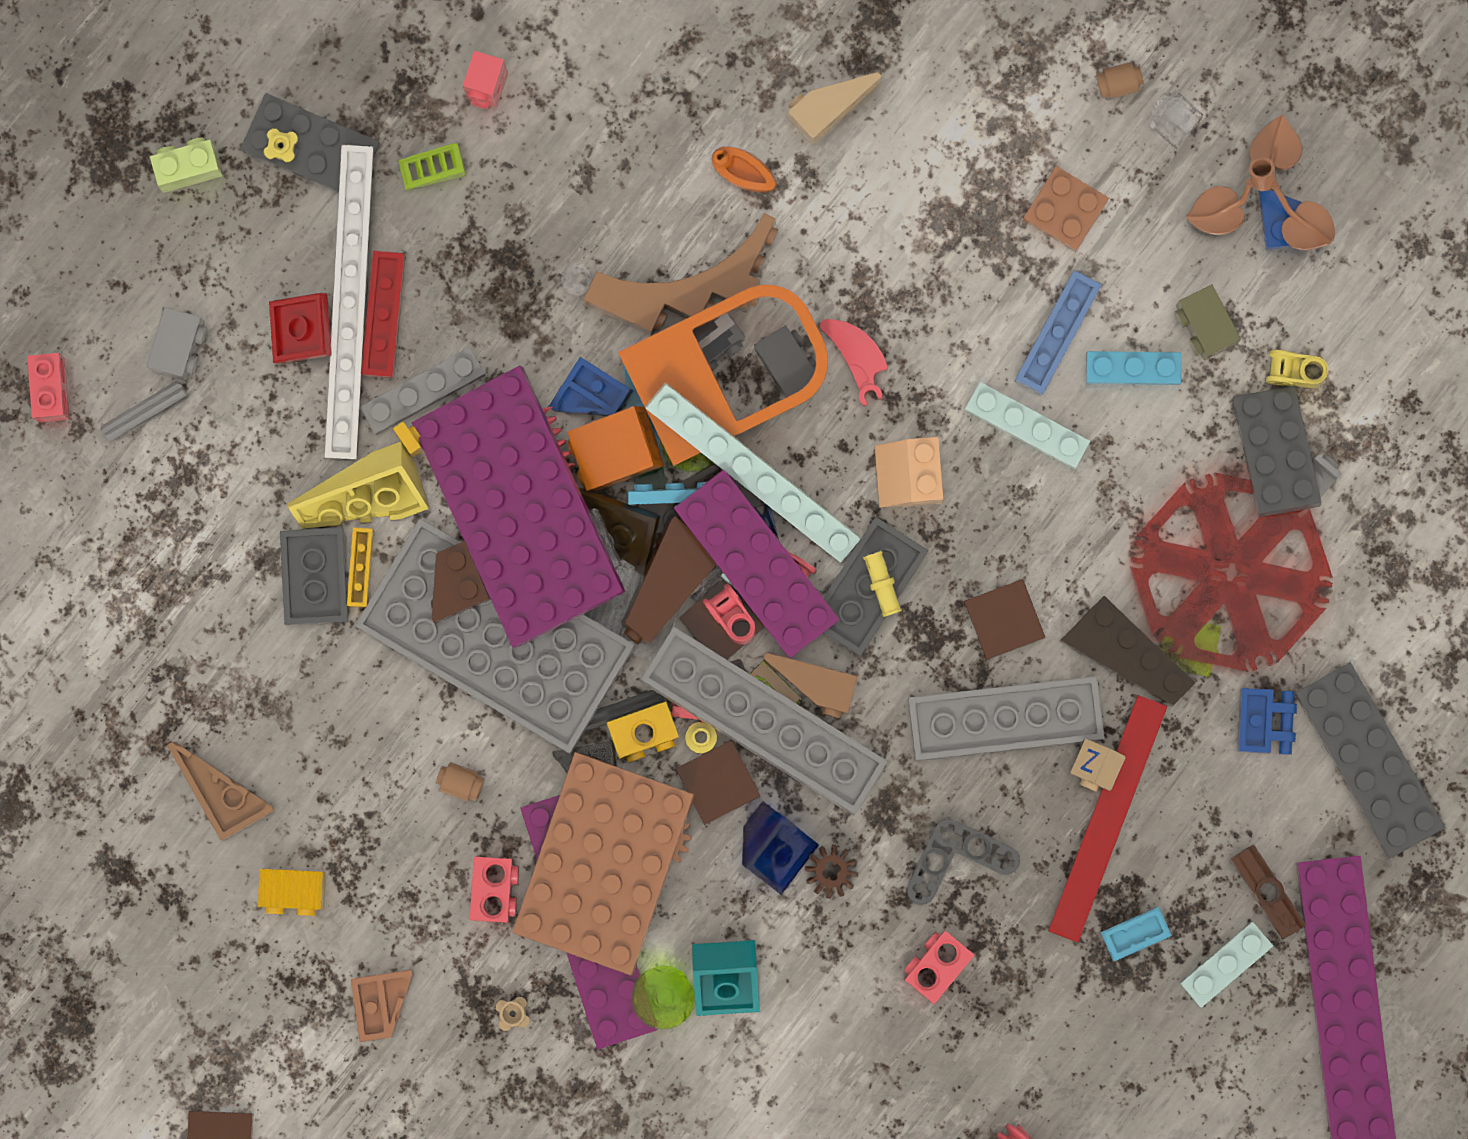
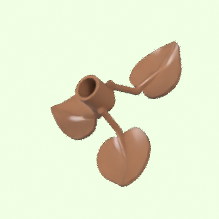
[1186,115,1335,250]

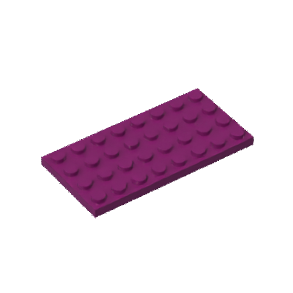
[411,365,626,648]

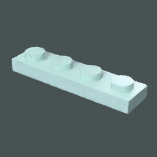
[964,382,1090,470]

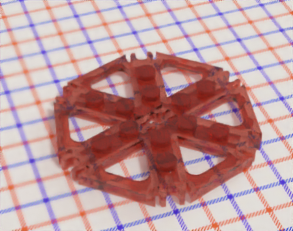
[1129,472,1333,673]

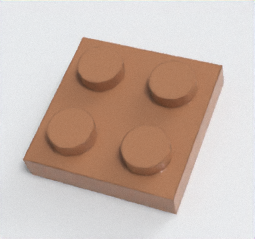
[1023,166,1109,252]

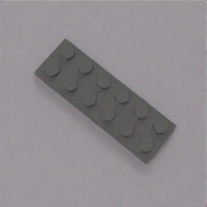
[1294,662,1446,859]

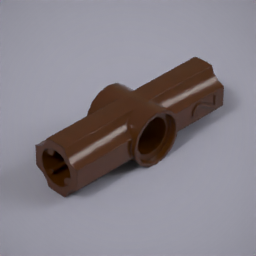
[1230,844,1306,940]

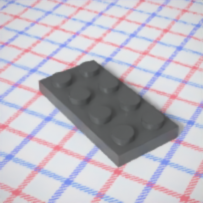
[240,93,380,193]
[1232,386,1322,518]
[823,517,929,657]

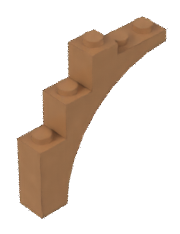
[583,213,779,336]

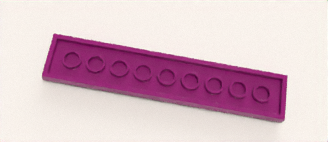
[1296,855,1396,1139]

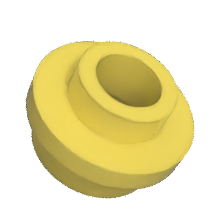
[685,722,717,753]

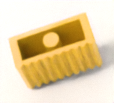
[257,869,326,916]

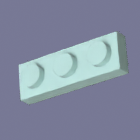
[1179,922,1273,1008]

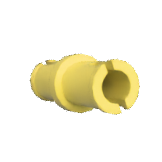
[863,551,902,617]

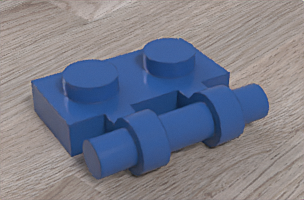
[1238,688,1297,755]

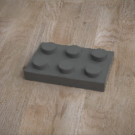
[280,527,349,626]

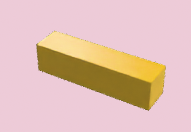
[347,527,374,608]

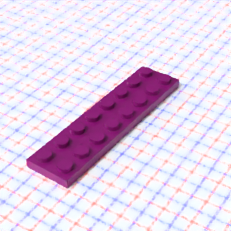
[520,795,658,1050]

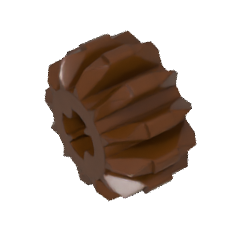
[805,844,858,899]

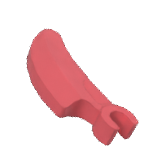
[820,319,888,407]

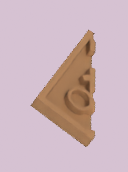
[167,742,275,841]

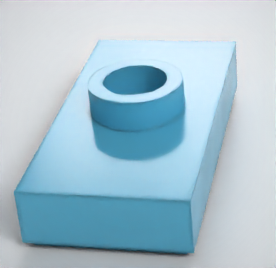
[1100,907,1172,962]

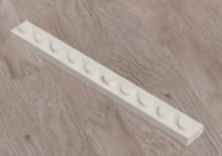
[325,145,373,460]

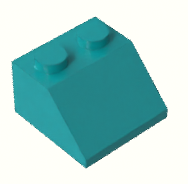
[692,940,760,1016]

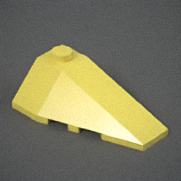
[288,441,429,529]

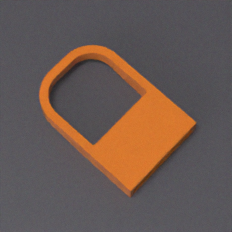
[618,285,828,466]

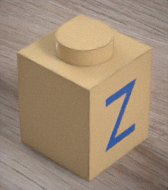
[1070,739,1126,792]

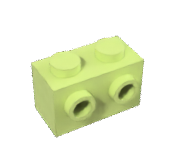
[150,138,223,193]

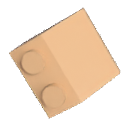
[875,437,943,508]

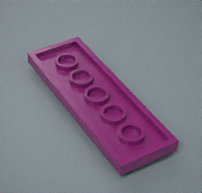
[674,469,839,658]

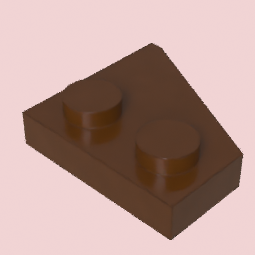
[432,541,491,624]

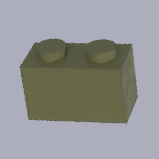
[1174,284,1241,361]

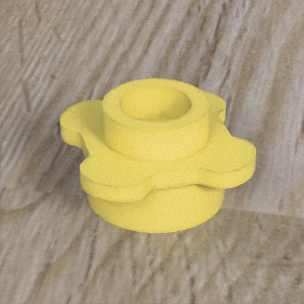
[264,129,298,162]

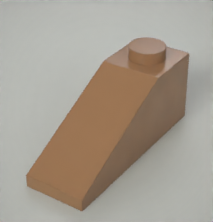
[764,652,857,718]

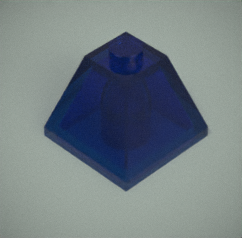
[742,801,819,895]

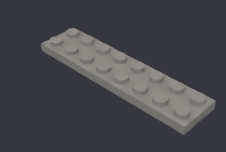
[640,627,887,816]

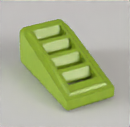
[398,142,466,191]

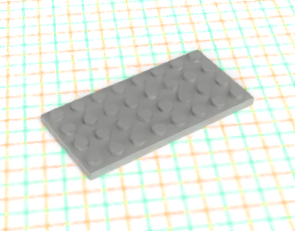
[355,518,635,754]

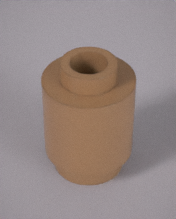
[1096,61,1144,99]
[436,762,485,802]

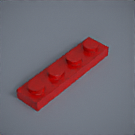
[361,251,405,378]

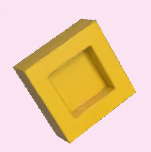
[393,422,423,458]

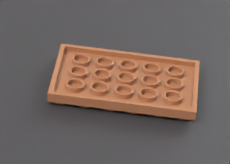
[512,752,695,975]

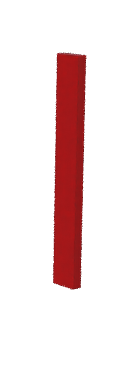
[1048,695,1168,943]

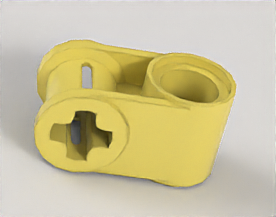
[1266,350,1328,388]

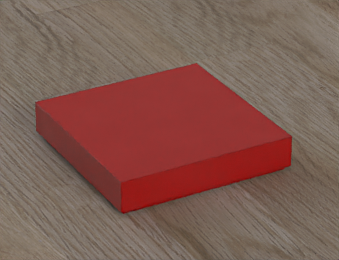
[269,292,332,364]

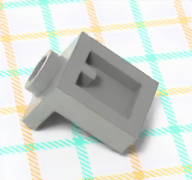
[1312,454,1342,497]

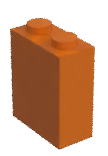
[567,406,664,491]

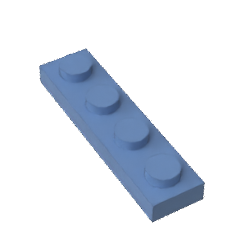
[1015,270,1102,395]

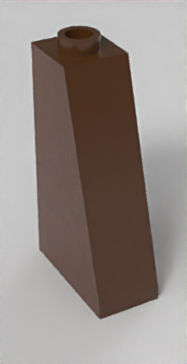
[621,516,717,645]

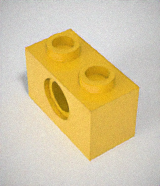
[607,702,680,763]

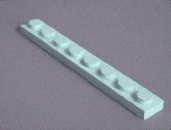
[645,382,861,563]

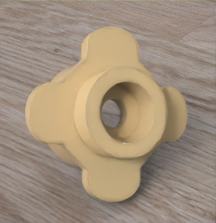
[496,997,530,1031]

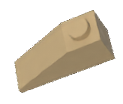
[787,72,882,145]

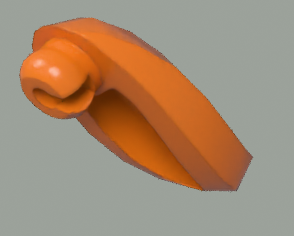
[712,146,777,192]

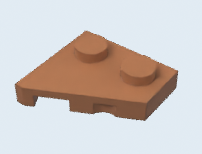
[351,970,413,1042]

